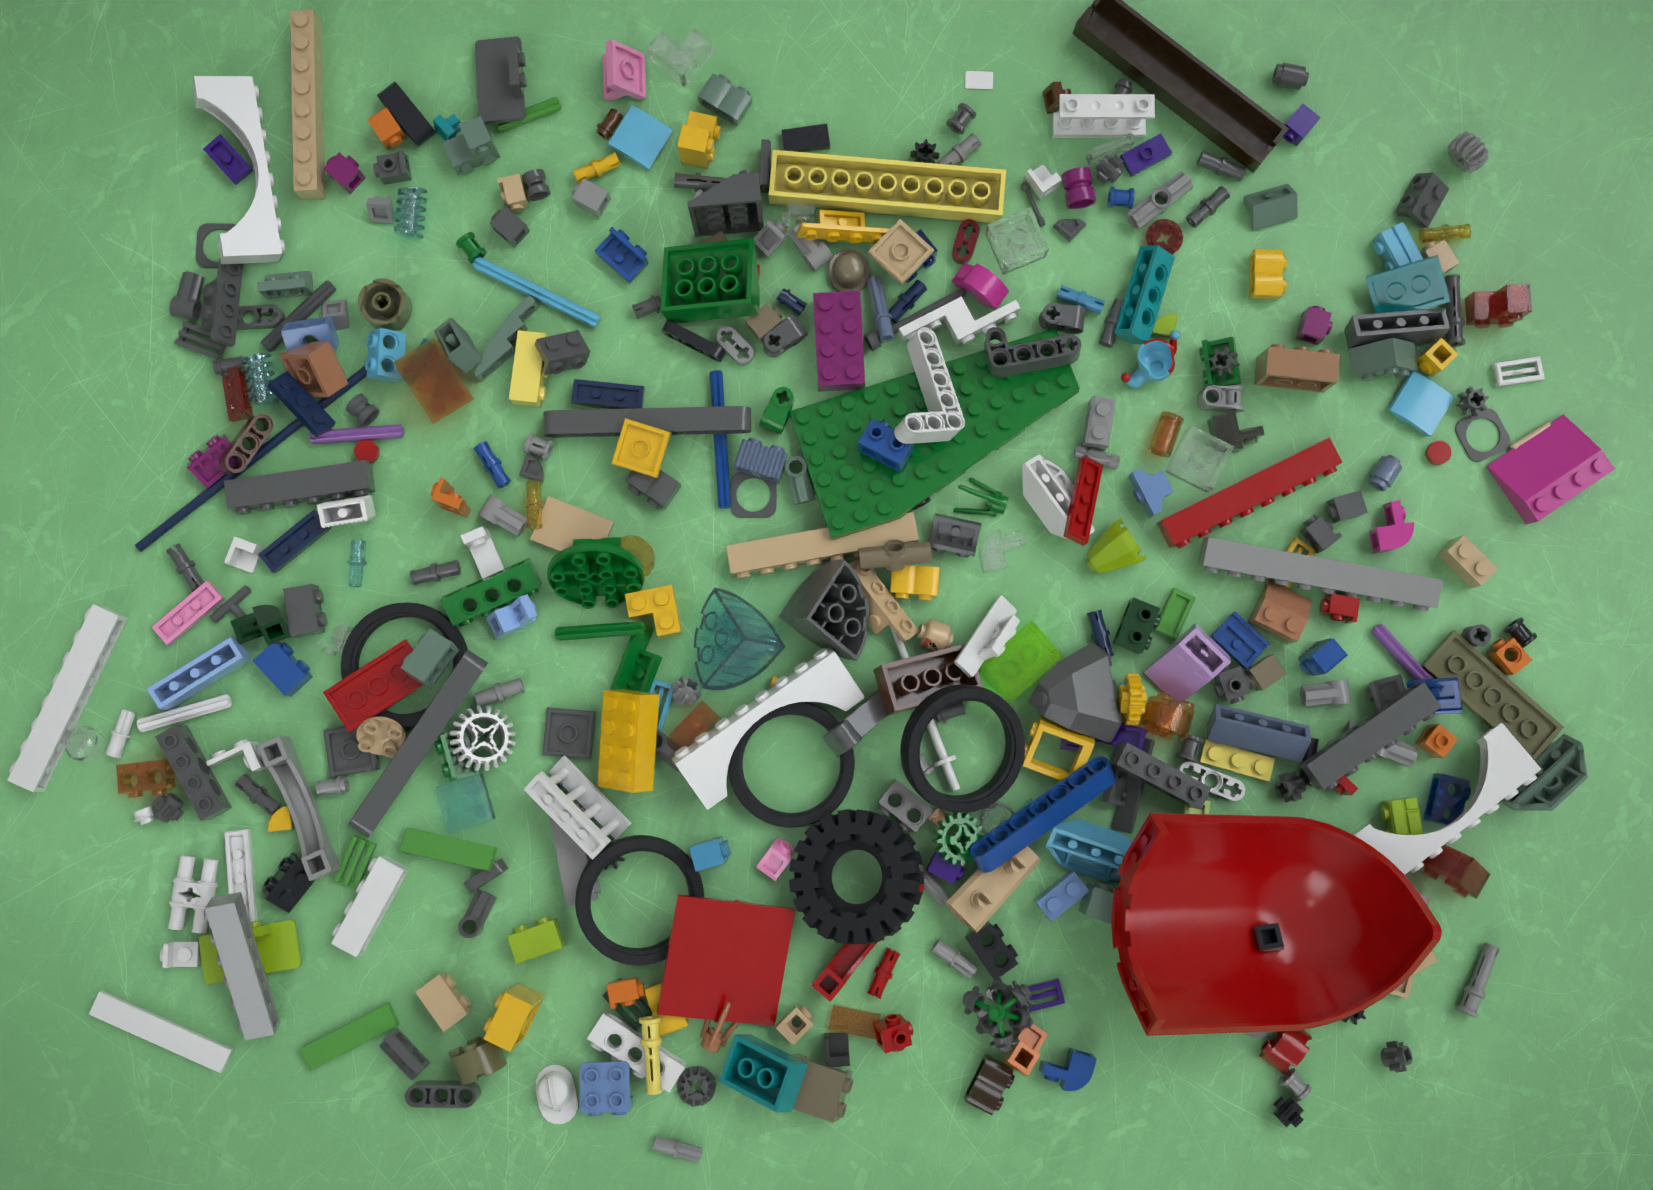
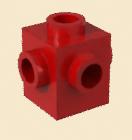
[873,1014,913,1054]

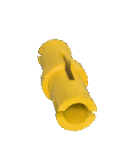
[572,152,621,184]

